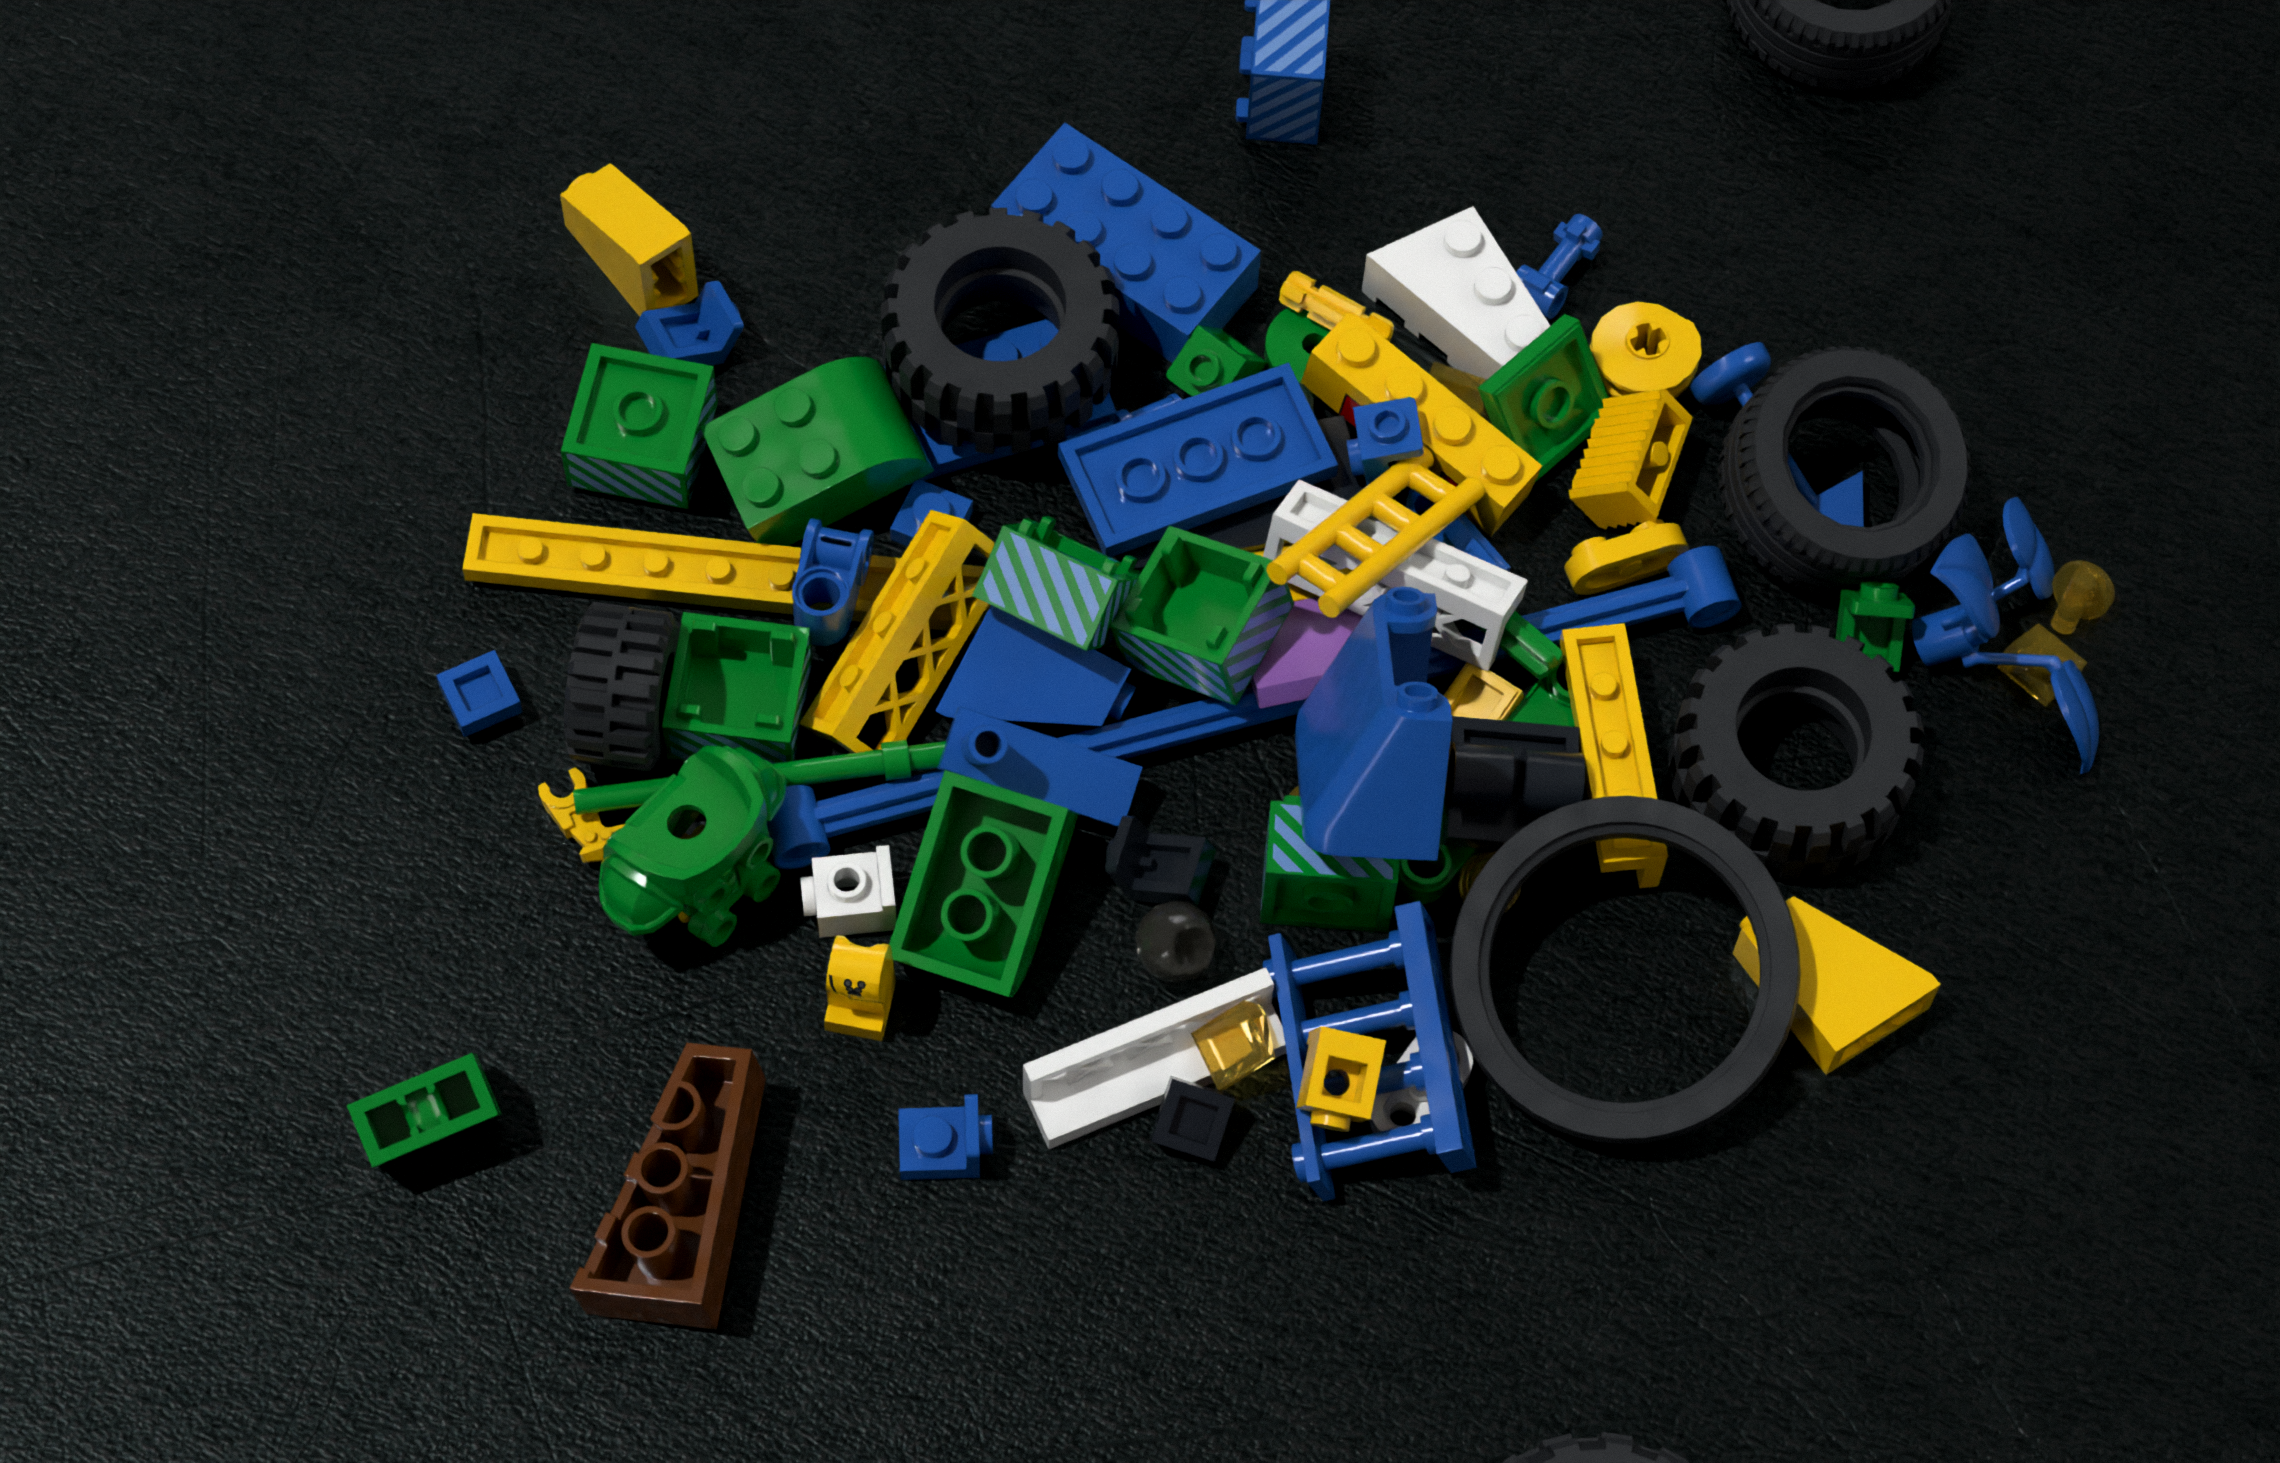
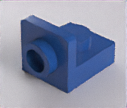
[899,1094,993,1180]

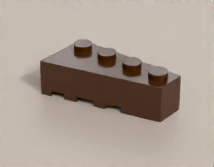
[569,1043,766,1330]

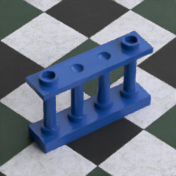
[1263,901,1477,1201]

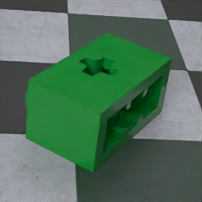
[347,1053,502,1168]

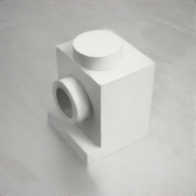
[800,845,896,938]

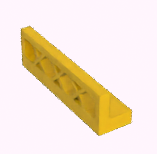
[799,510,995,753]
[1559,623,1668,888]

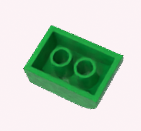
[700,357,934,546]
[889,770,1079,997]

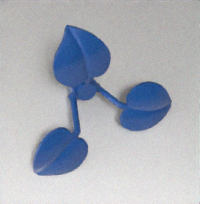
[1912,497,2099,774]

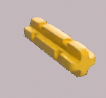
[1279,271,1394,342]

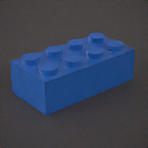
[991,123,1261,363]

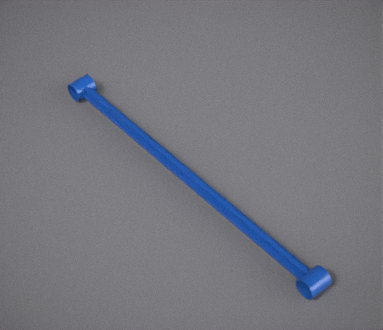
[767,546,1742,869]

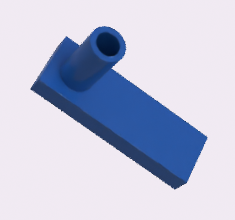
[937,706,1143,828]

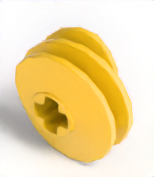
[1590,302,1702,398]

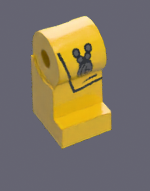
[824,935,896,1041]

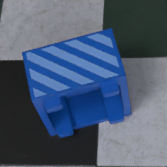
[1235,0,1330,145]

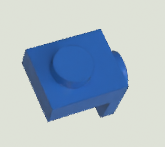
[635,280,744,366]
[1346,397,1424,485]

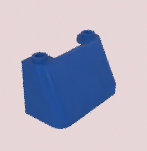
[1295,586,1453,861]

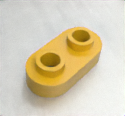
[1564,519,1690,595]

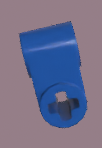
[792,518,874,646]

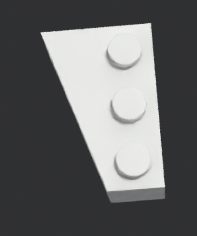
[1362,206,1550,387]

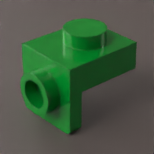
[1835,581,1915,672]

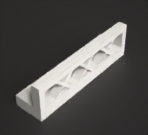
[1263,480,1528,671]
[1023,967,1287,1149]

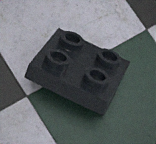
[1444,716,1585,857]

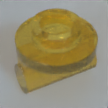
[2051,560,2115,634]

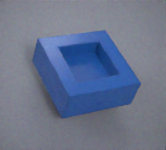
[890,479,973,547]
[436,650,523,738]

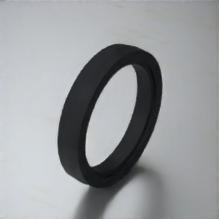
[1450,796,1801,1144]

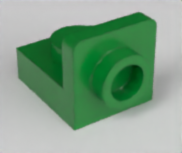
[1166,325,1268,396]

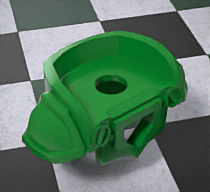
[599,745,787,947]

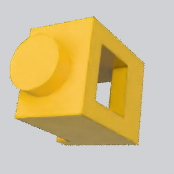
[1296,1026,1386,1132]

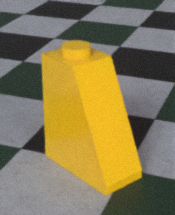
[560,163,699,317]
[1732,896,1941,1075]

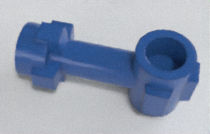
[1516,214,1603,319]

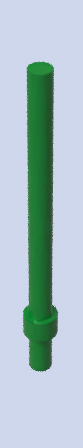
[573,740,946,815]

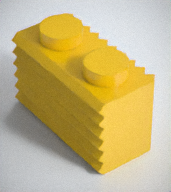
[1568,389,1693,530]

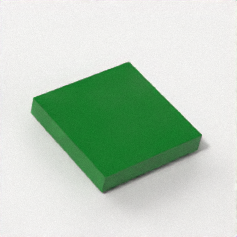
[1477,314,1609,482]

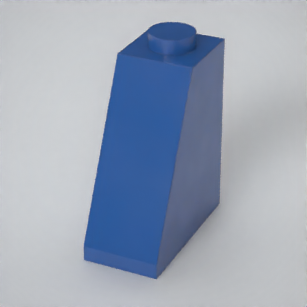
[935,605,1137,727]

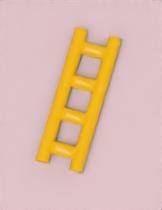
[1267,446,1485,618]

